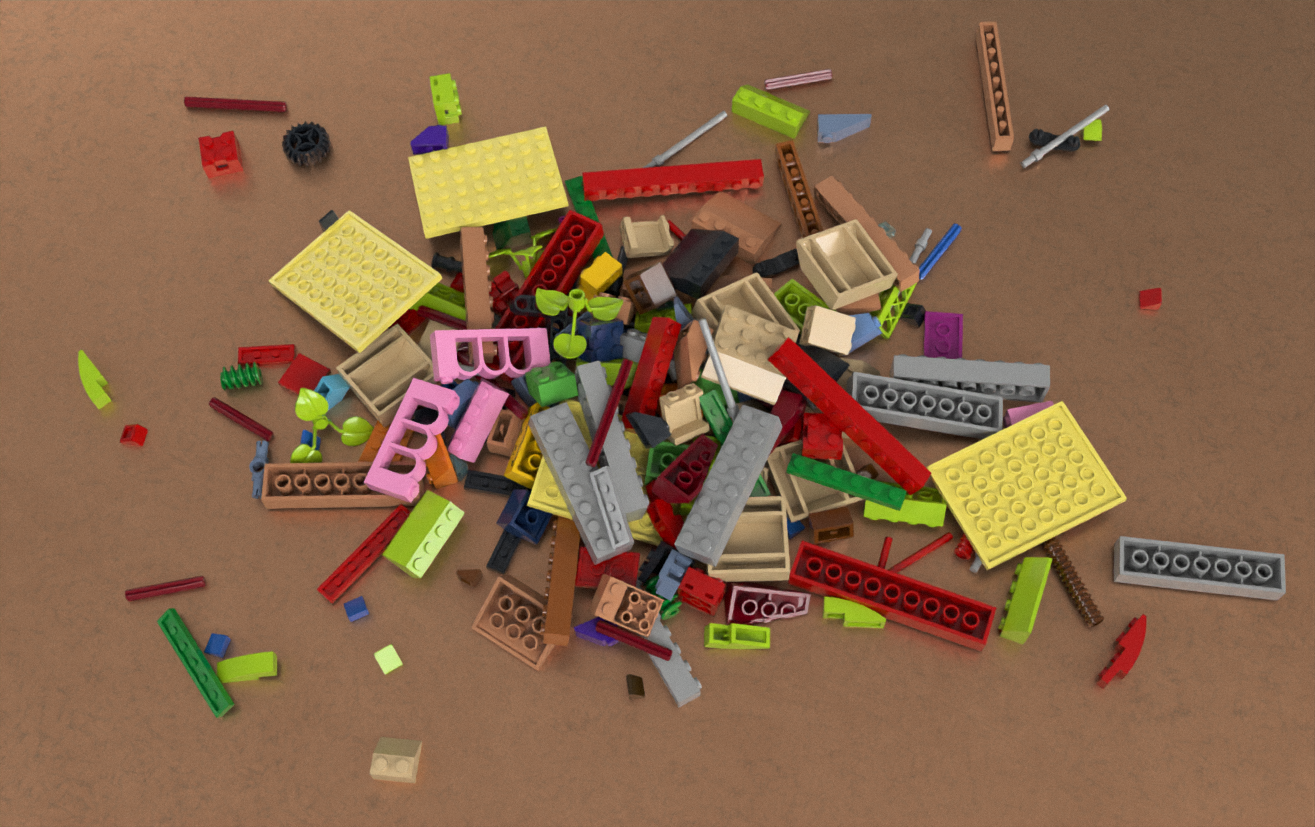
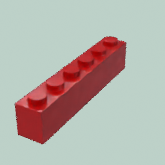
[621,317,682,434]

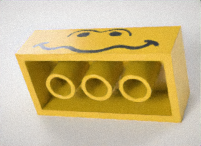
[503,402,550,489]

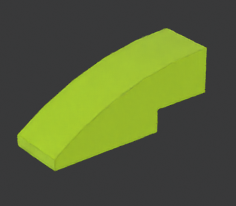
[78,350,112,409]
[823,597,886,628]
[704,623,770,649]
[217,651,277,683]

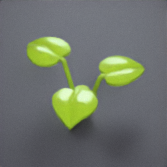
[489,228,558,280]
[536,288,623,358]
[290,388,374,463]

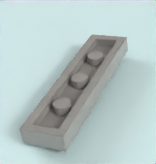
[590,466,634,550]

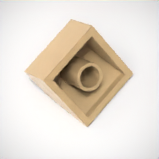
[369,737,422,783]

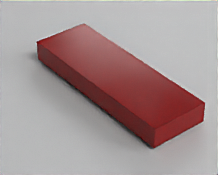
[237,344,296,367]

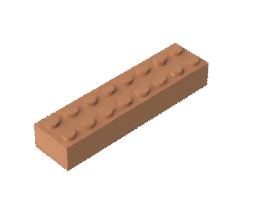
[261,461,424,509]

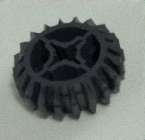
[282,121,331,167]

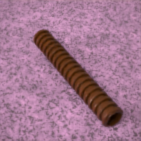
[1041,536,1105,627]

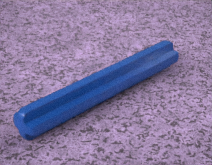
[919,223,962,280]

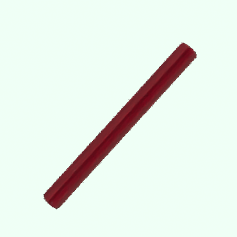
[184,96,287,112]
[457,350,528,420]
[585,359,633,467]

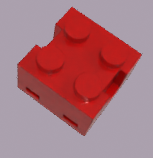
[198,130,243,179]
[802,413,843,460]
[678,567,726,617]

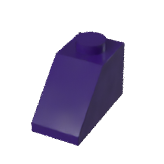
[410,125,449,154]
[574,617,619,646]

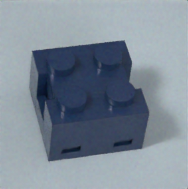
[578,318,624,363]

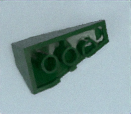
[493,216,532,250]

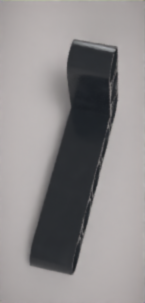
[509,295,568,366]

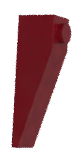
[768,390,806,457]
[651,433,718,504]
[724,581,811,626]

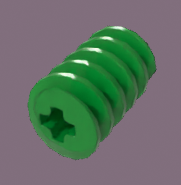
[220,362,263,390]
[643,575,682,620]

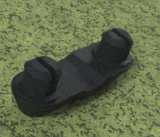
[1029,128,1080,152]
[752,249,799,278]

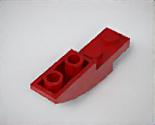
[645,480,684,549]
[1097,614,1146,689]

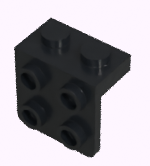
[638,540,695,583]

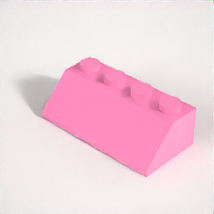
[447,378,509,463]

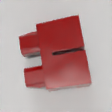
[489,270,519,316]

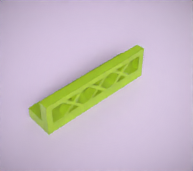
[869,283,917,339]

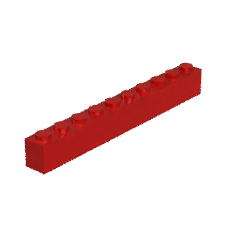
[582,159,764,201]
[767,337,931,496]

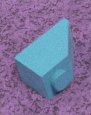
[314,374,350,410]

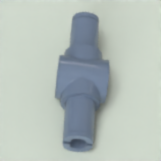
[249,441,269,499]

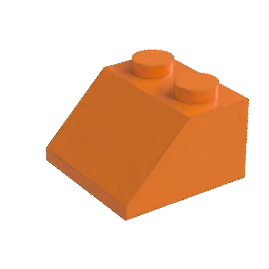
[423,433,458,490]

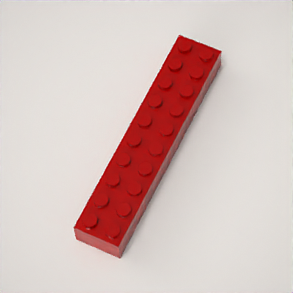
[485,210,604,385]
[787,541,997,652]

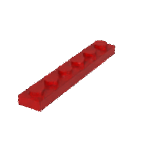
[316,504,411,604]

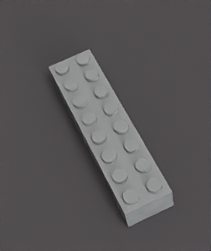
[890,354,1050,402]
[575,361,649,523]
[846,372,1003,439]
[528,402,634,565]
[674,405,782,567]
[1114,536,1286,601]

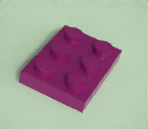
[923,311,963,359]

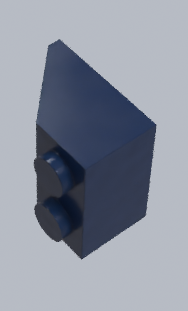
[496,489,553,544]

